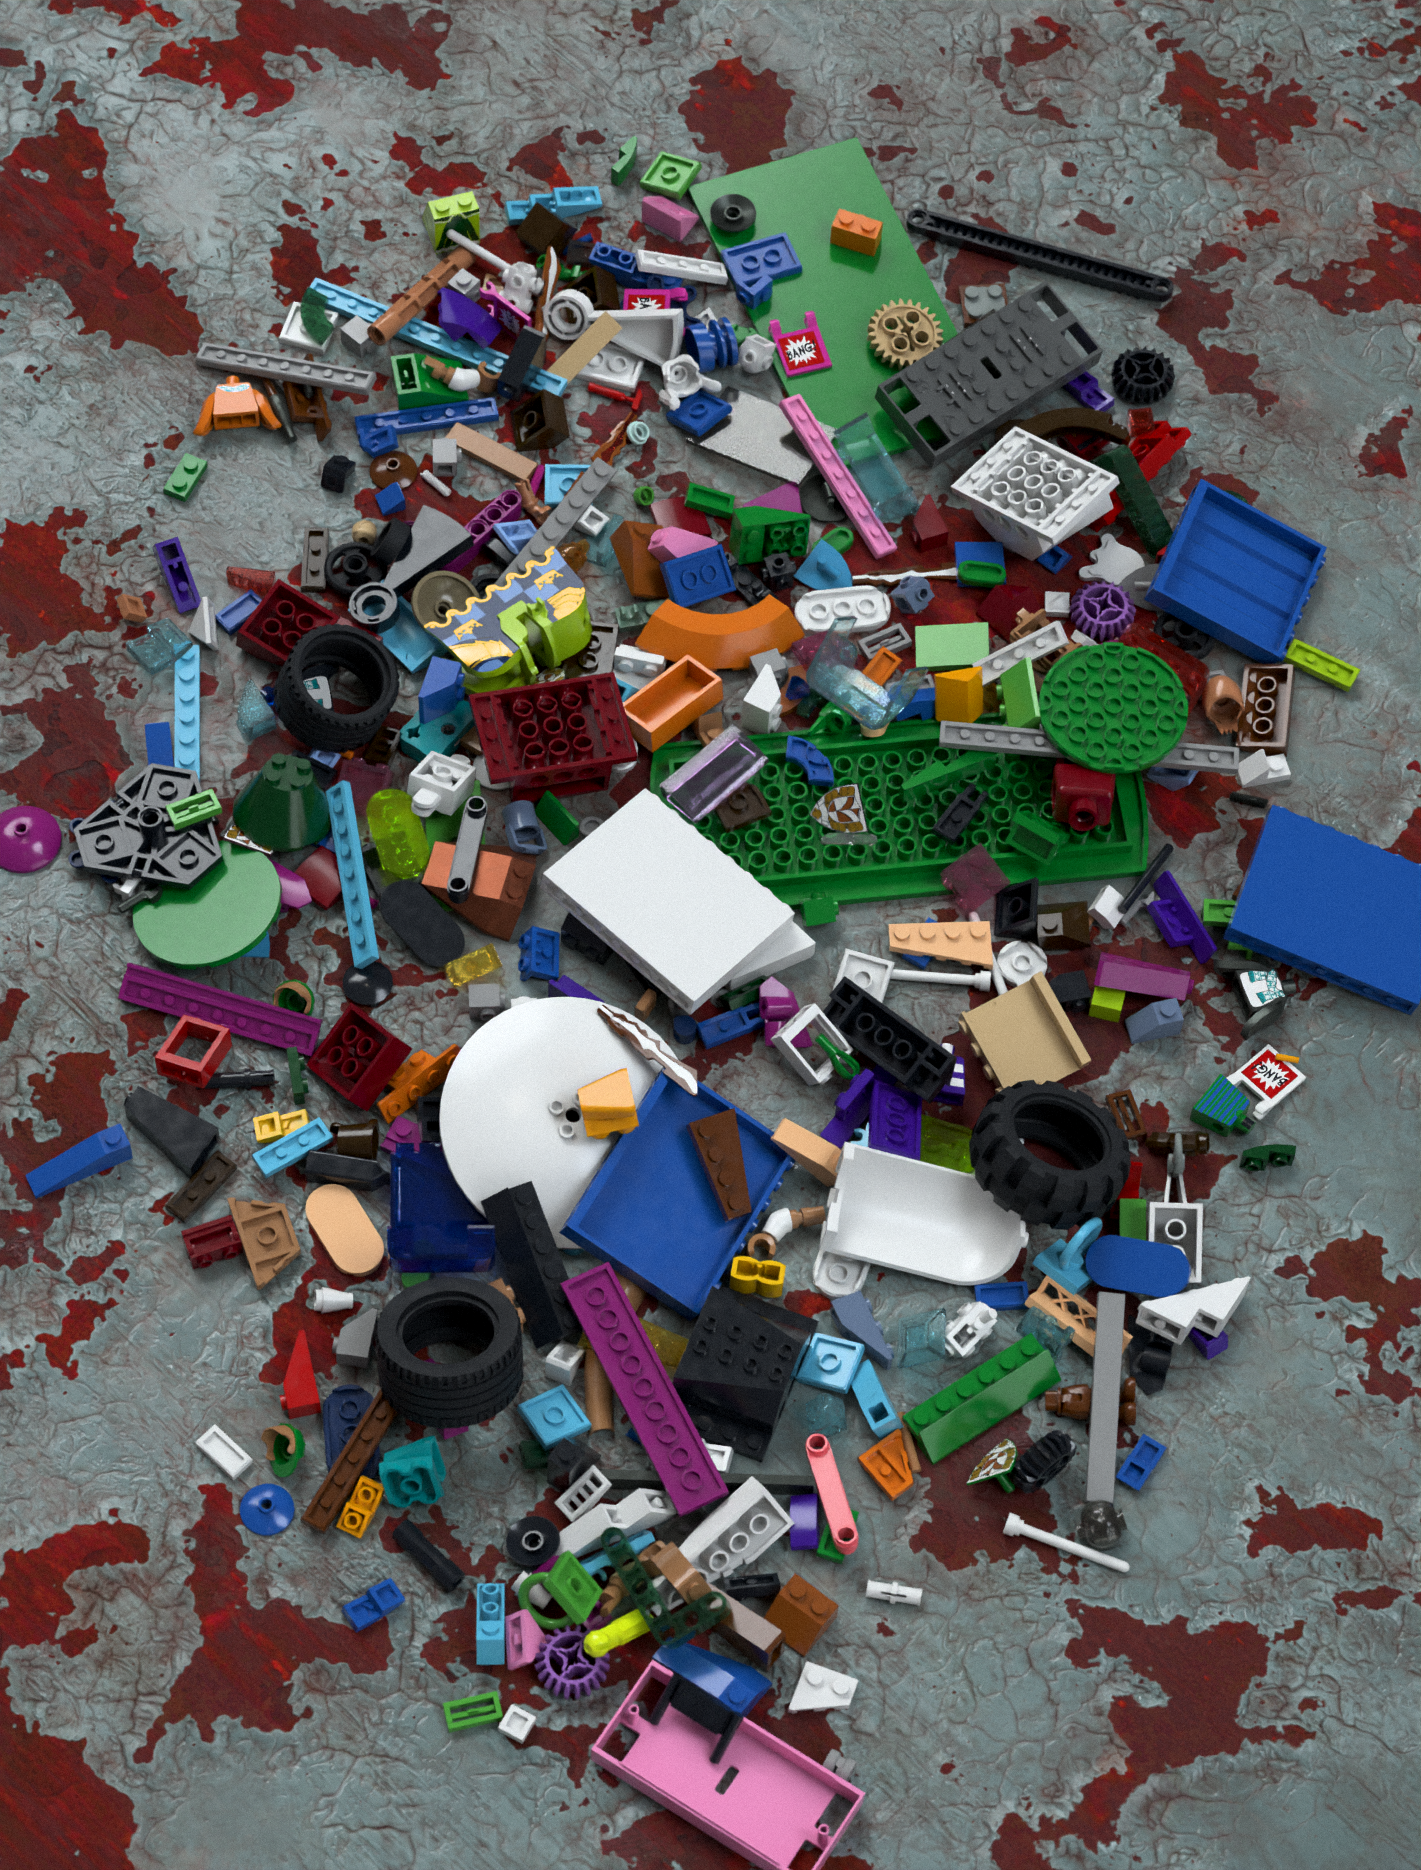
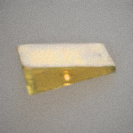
[444,943,503,988]

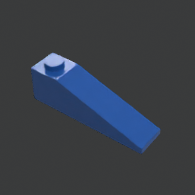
[25,1123,133,1198]

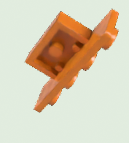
[377,1044,461,1123]

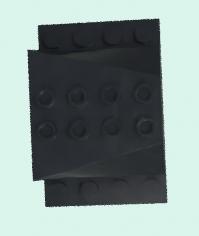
[673,1286,819,1463]

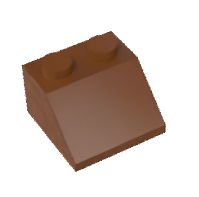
[764,1573,839,1658]

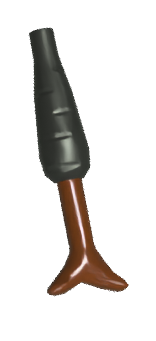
[250,374,297,443]

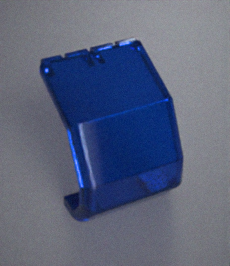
[387,1142,496,1273]

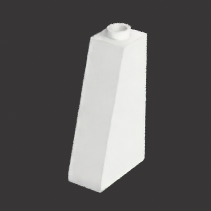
[723,921,816,991]

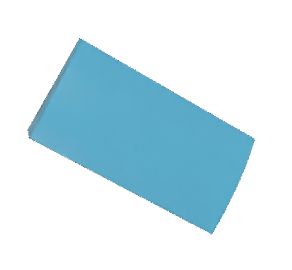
[348,579,448,674]

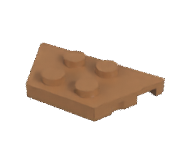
[227,1197,301,1290]

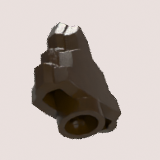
[1145,1131,1210,1156]

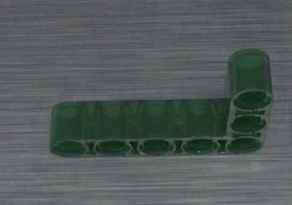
[1087,444,1173,559]
[600,1527,731,1649]

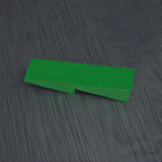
[899,750,996,802]

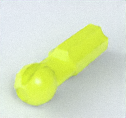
[583,1607,655,1658]

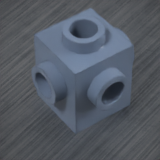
[890,575,935,614]

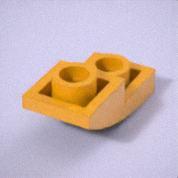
[336,1475,385,1538]

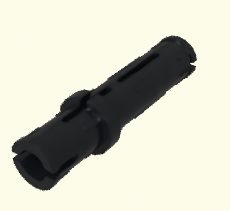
[196,1069,275,1090]

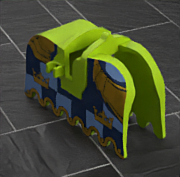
[424,547,592,695]

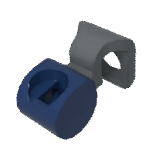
[667,998,696,1045]

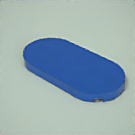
[1086,1235,1191,1298]

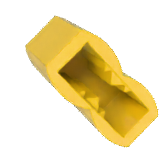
[729,1256,786,1298]

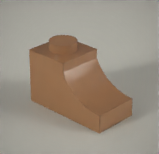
[651,1542,713,1609]

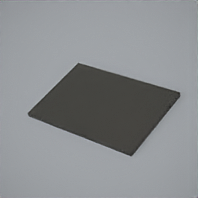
[686,386,840,488]

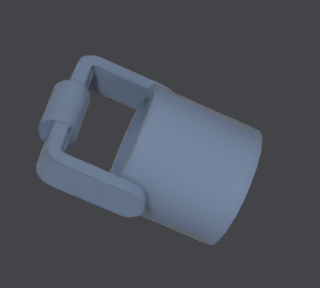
[502,800,547,855]

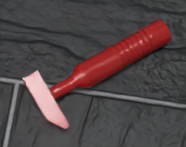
[588,382,643,412]

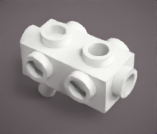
[499,262,538,315]
[937,1301,997,1358]

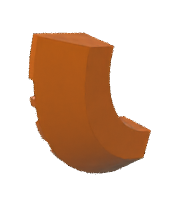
[635,594,805,671]

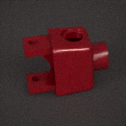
[1050,758,1116,831]

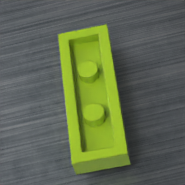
[1283,638,1360,693]

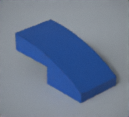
[1116,1433,1167,1492]
[342,1578,405,1633]

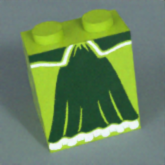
[422,191,480,254]

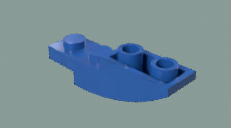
[589,241,683,289]

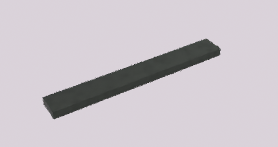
[597,1469,814,1495]

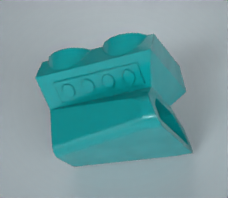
[379,1436,446,1508]

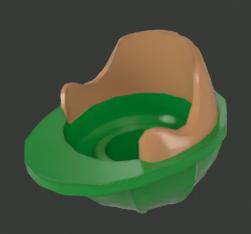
[273,979,315,1016]
[261,1423,306,1477]

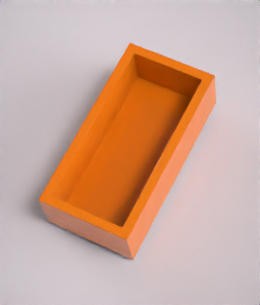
[623,654,723,753]

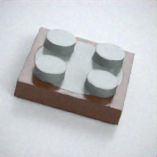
[958,283,1008,328]

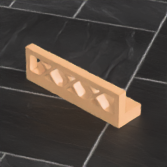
[1024,1275,1133,1357]

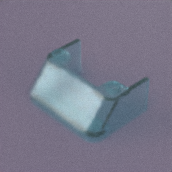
[833,412,920,522]
[806,616,929,730]

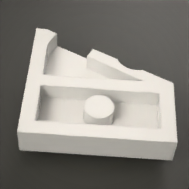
[788,1661,859,1714]

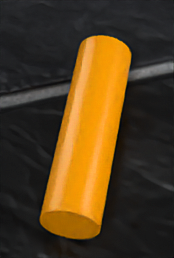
[1275,1053,1299,1064]

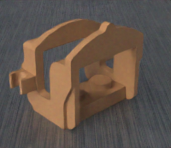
[1009,608,1083,695]

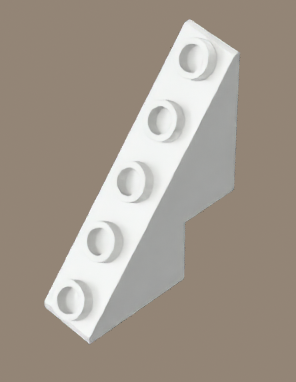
[1135,1277,1251,1345]
[555,1488,678,1558]

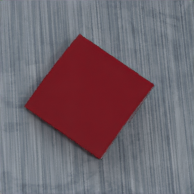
[649,496,712,538]
[294,845,343,911]

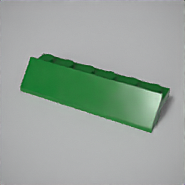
[902,1333,1061,1465]

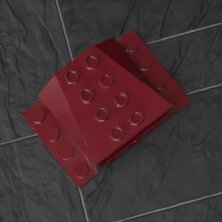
[468,672,638,803]

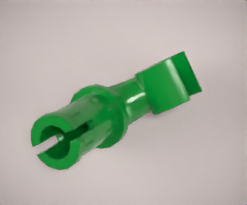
[536,254,587,282]

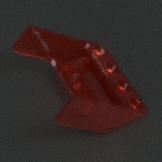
[1117,623,1210,716]

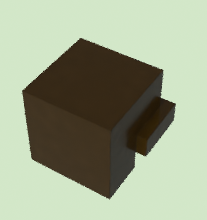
[516,202,577,259]

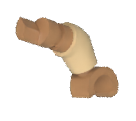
[599,1541,666,1617]

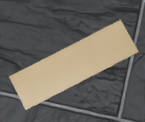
[547,311,622,383]

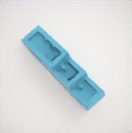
[504,186,602,225]

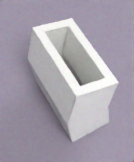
[1087,885,1124,929]

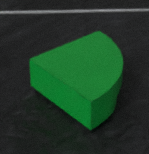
[732,324,758,348]

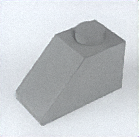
[332,1308,378,1368]

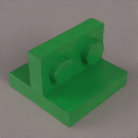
[1005,810,1071,866]

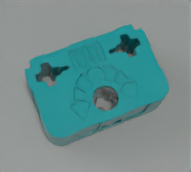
[400,700,475,763]

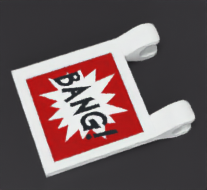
[1227,1044,1306,1120]

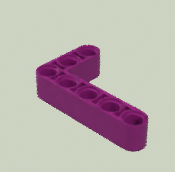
[403,489,522,573]

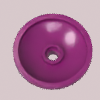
[0,806,62,873]

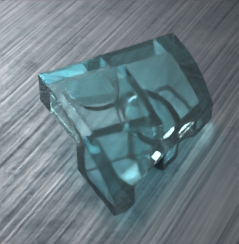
[1015,1306,1075,1364]

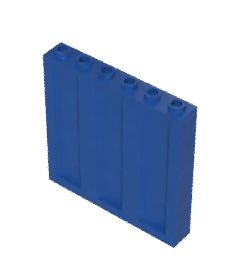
[1144,479,1327,664]

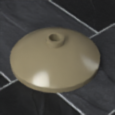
[411,571,480,636]

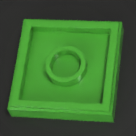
[639,151,702,200]

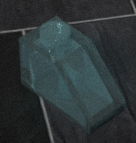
[236,679,276,741]

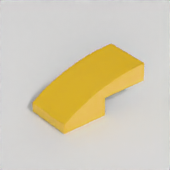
[253,1109,310,1143]

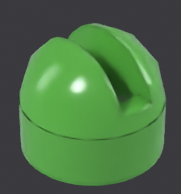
[633,486,654,505]

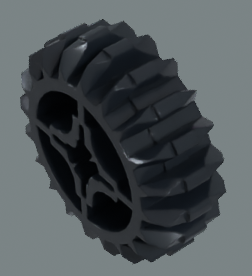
[1111,345,1175,406]
[1010,1429,1077,1494]

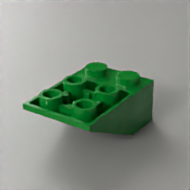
[391,353,469,410]
[729,506,811,565]

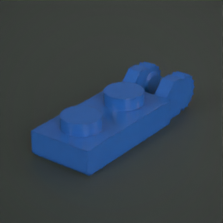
[696,1002,764,1050]

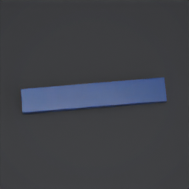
[354,397,499,441]

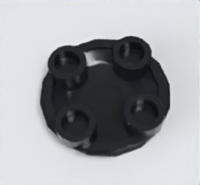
[342,961,393,1008]

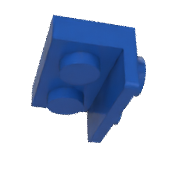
[518,926,560,981]

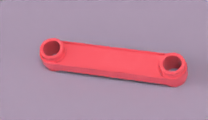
[805,1433,859,1555]

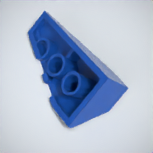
[652,1637,773,1717]

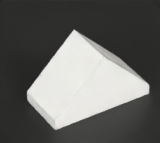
[545,1340,586,1386]

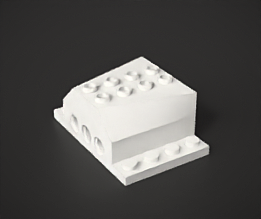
[951,426,1120,561]

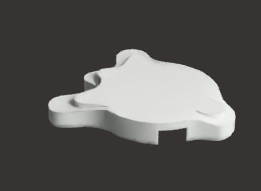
[1079,534,1145,587]

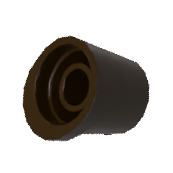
[330,1119,379,1160]

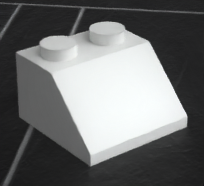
[741,664,783,734]

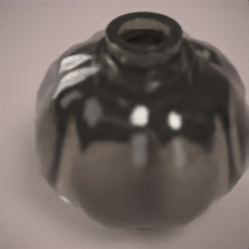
[1075,1499,1127,1551]

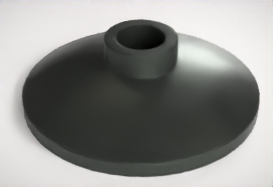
[710,194,756,232]

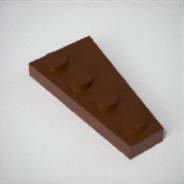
[686,1108,752,1222]

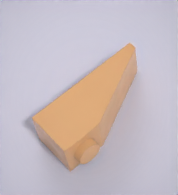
[771,1118,841,1187]

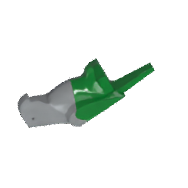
[808,690,877,736]

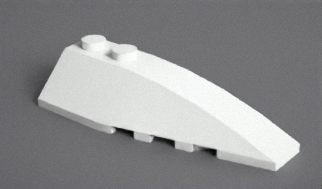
[641,1476,794,1617]

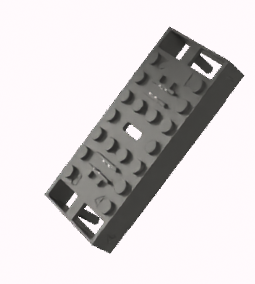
[875,281,1103,469]

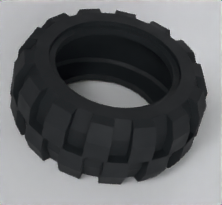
[969,1080,1131,1230]

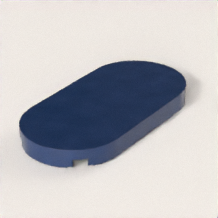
[322,1384,381,1488]

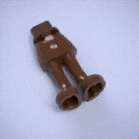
[1045,1377,1136,1426]

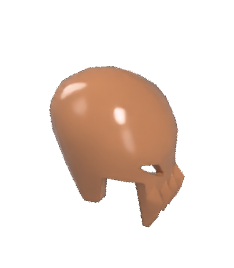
[1201,675,1246,735]

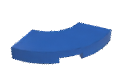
[786,736,834,787]

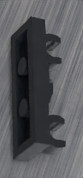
[725,552,778,607]

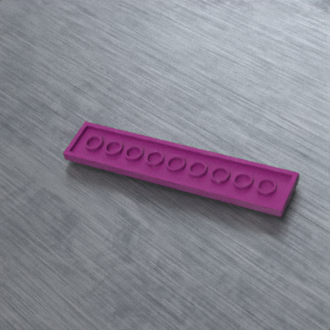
[560,1261,729,1517]

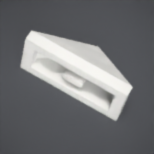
[188,597,218,651]

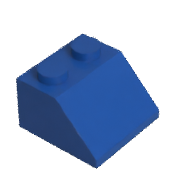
[418,656,465,724]

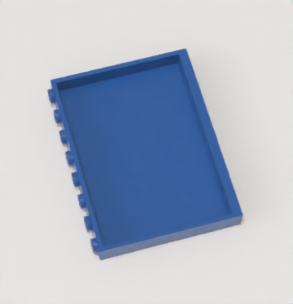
[1223,805,1421,1015]
[559,1067,796,1321]

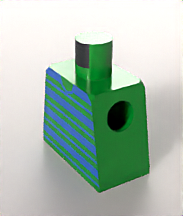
[1189,1074,1256,1137]

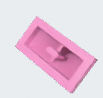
[505,1609,546,1670]

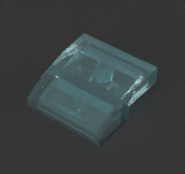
[126,617,193,676]

